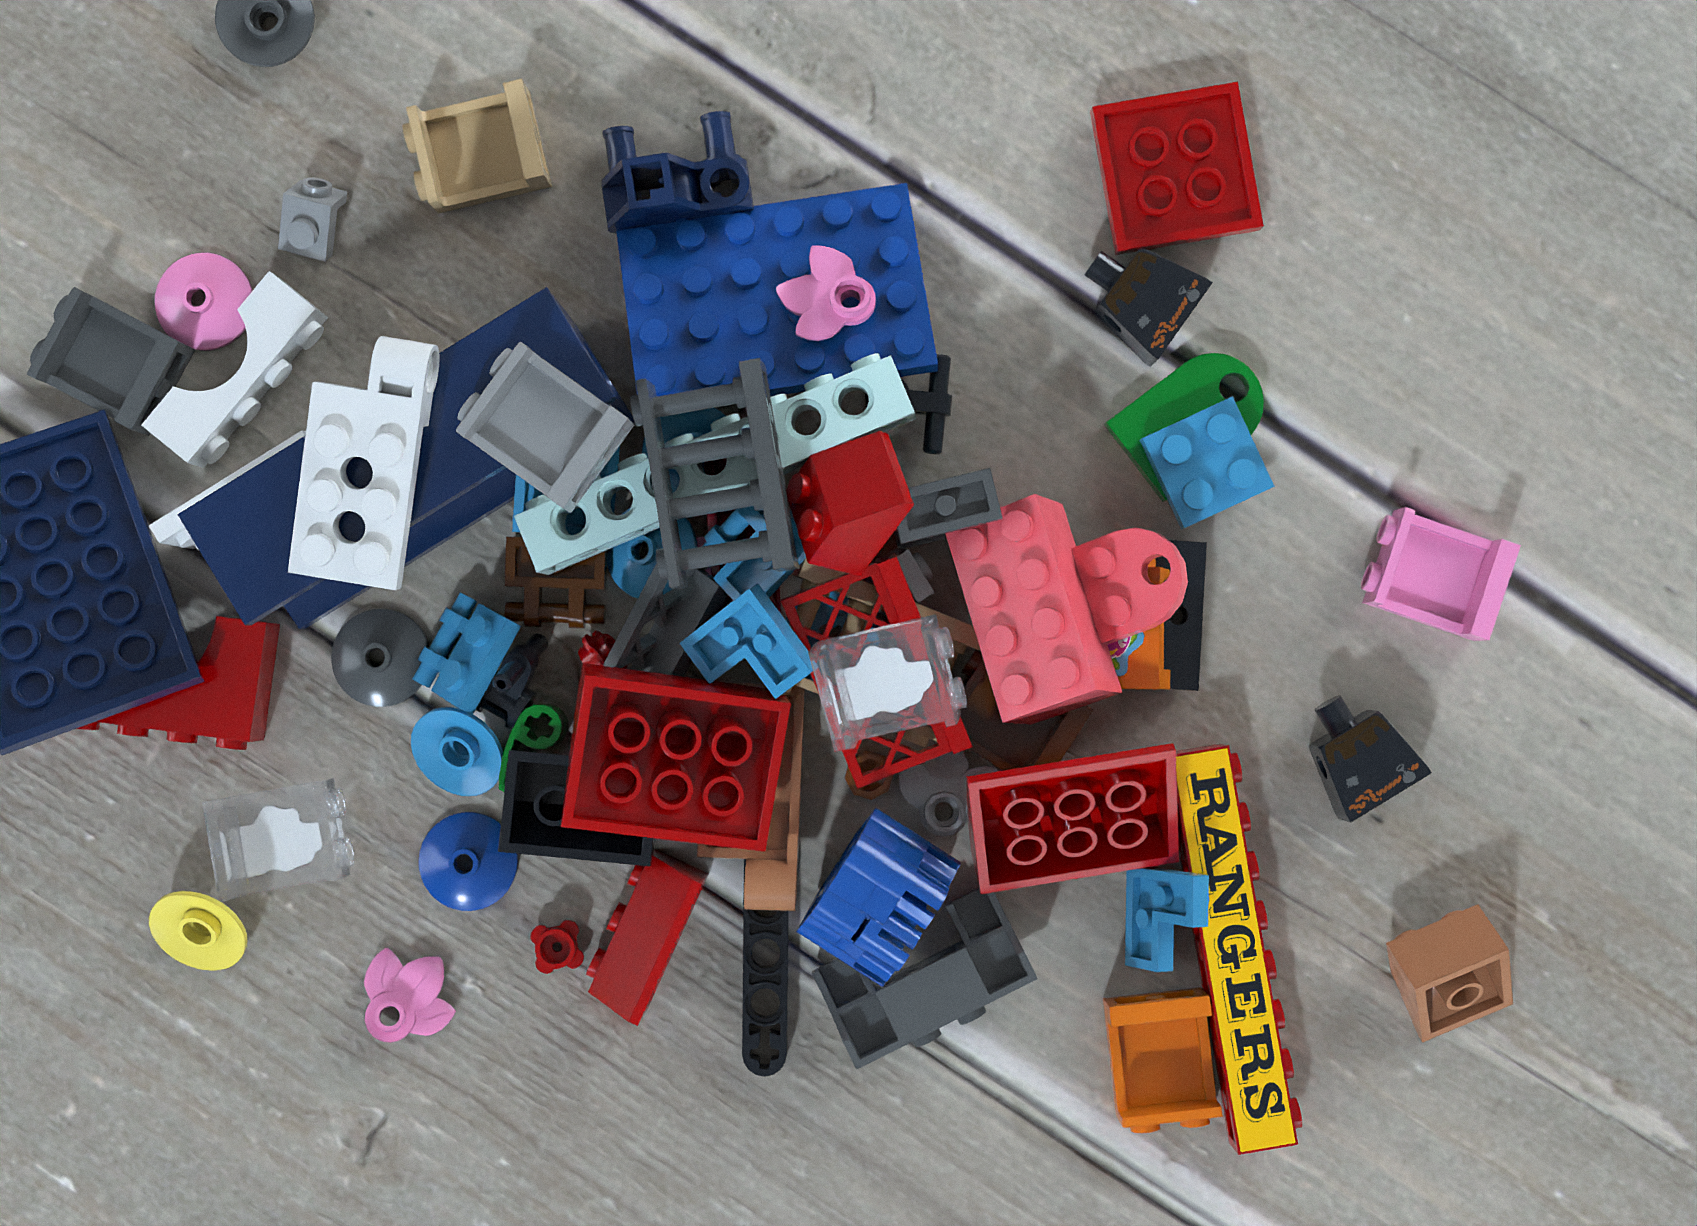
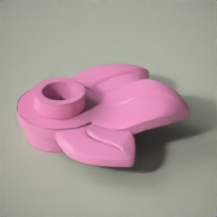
[776,246,876,341]
[364,948,456,1043]

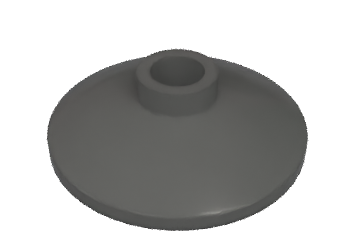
[215,0,315,67]
[331,609,429,707]

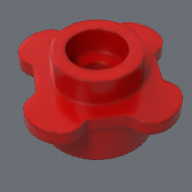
[578,630,627,669]
[530,920,584,974]

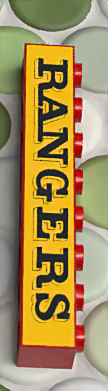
[1176,743,1302,1155]

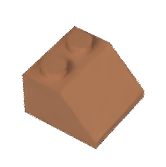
[1386,904,1513,1042]

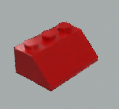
[586,849,709,1026]

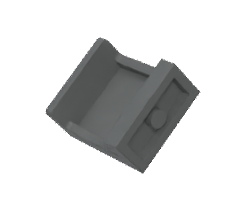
[27,287,195,436]
[894,468,1003,549]

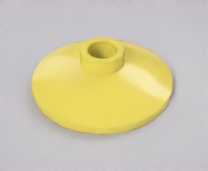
[149,891,247,971]

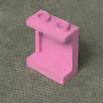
[1361,507,1521,641]

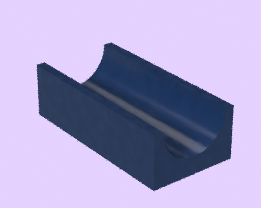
[177,287,635,629]

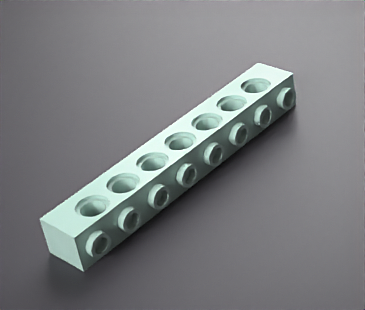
[514,353,917,575]

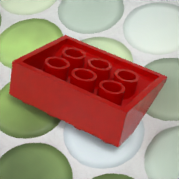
[561,663,791,852]
[966,743,1179,894]

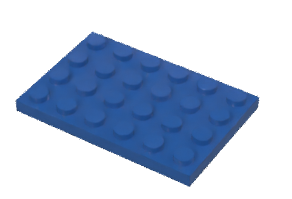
[616,183,938,397]

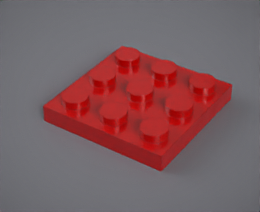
[1090,81,1264,255]

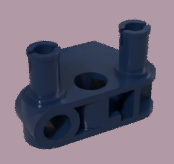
[601,111,754,234]

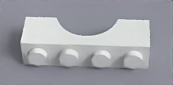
[142,271,328,468]

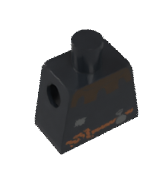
[1084,248,1213,367]
[1309,695,1432,823]

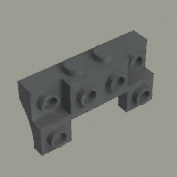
[812,888,1038,1070]

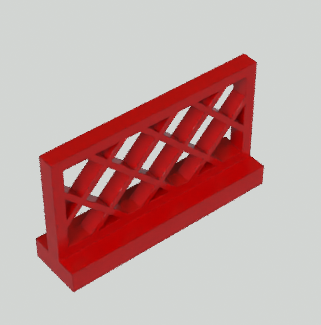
[781,552,973,789]

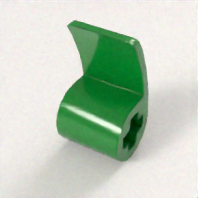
[498,704,568,792]

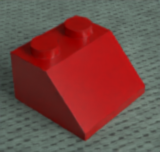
[786,431,914,576]

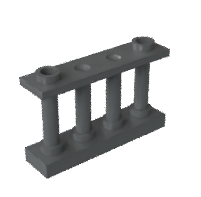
[630,358,799,589]

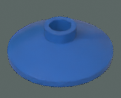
[419,812,518,911]

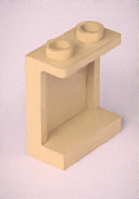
[402,79,552,214]

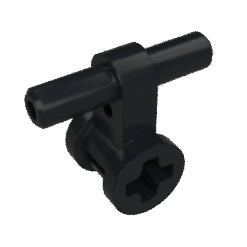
[865,354,952,455]
[476,633,548,730]

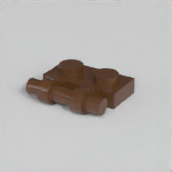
[504,537,608,629]

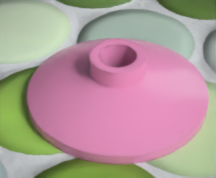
[155,253,253,351]

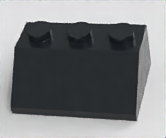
[498,750,656,866]

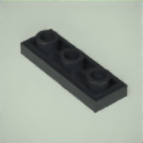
[1155,540,1207,691]

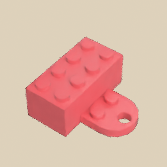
[945,494,1188,725]

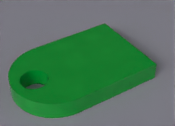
[1104,353,1264,502]

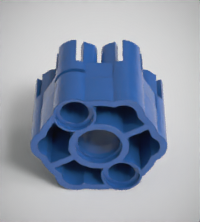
[796,807,961,987]

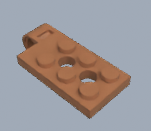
[697,683,805,911]

